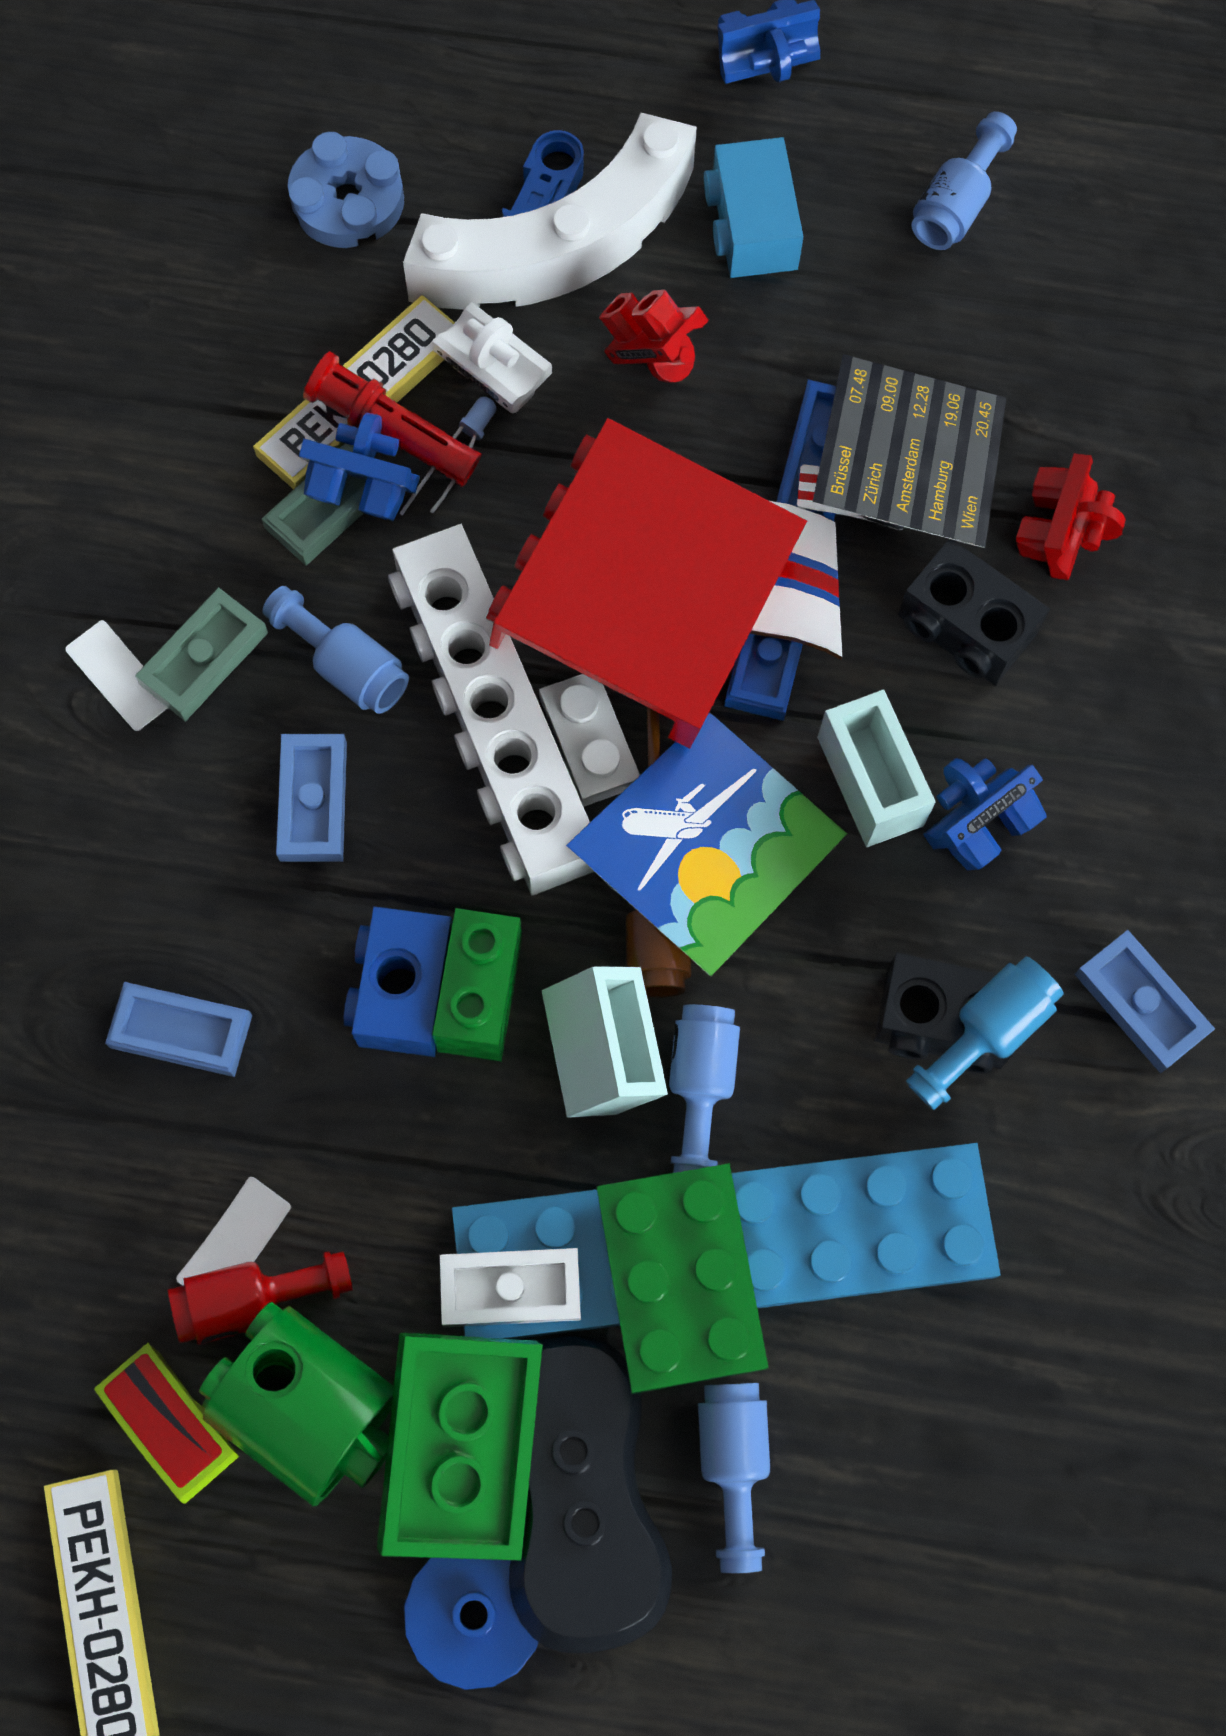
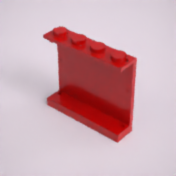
[486,418,807,749]

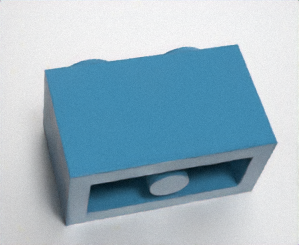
[704,137,804,278]

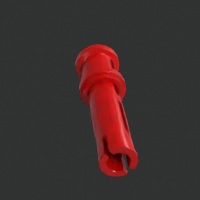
[303,351,482,487]

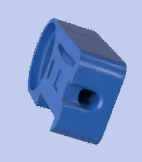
[502,130,584,217]

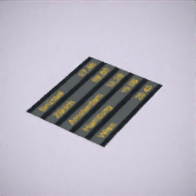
[813,354,1006,548]

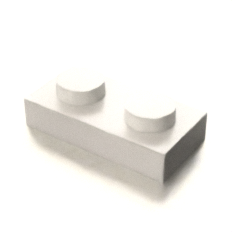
[539,674,640,807]
[440,1248,581,1327]

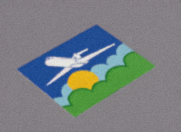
[566,712,847,976]

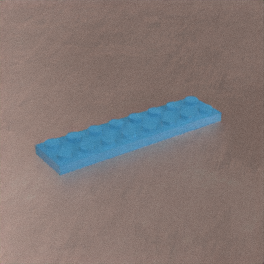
[452,1143,1001,1339]

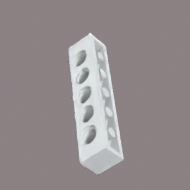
[388,523,594,896]

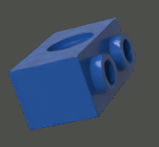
[344,907,453,1057]

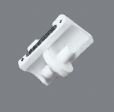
[432,302,552,414]

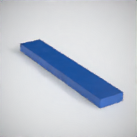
[724,380,836,721]

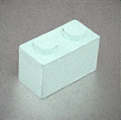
[817,690,936,848]
[542,967,668,1117]

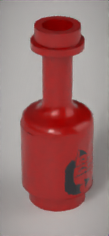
[168,1251,353,1345]

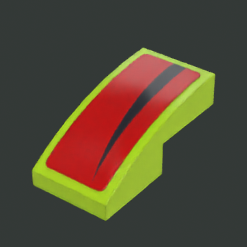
[94,1343,239,1504]

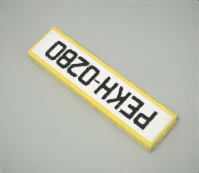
[253,295,455,489]
[44,1470,160,1736]

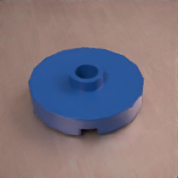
[404,1558,538,1690]

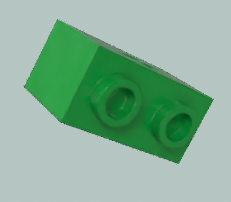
[433,908,522,1062]

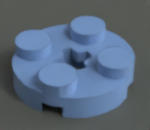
[288,132,404,248]

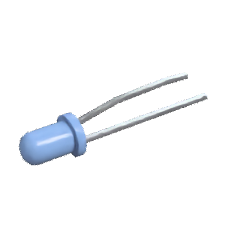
[400,396,496,516]

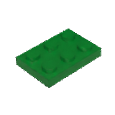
[596,1163,769,1394]
[377,1332,543,1560]

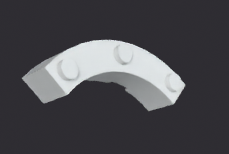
[403,113,697,310]

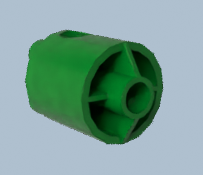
[199,1302,394,1506]

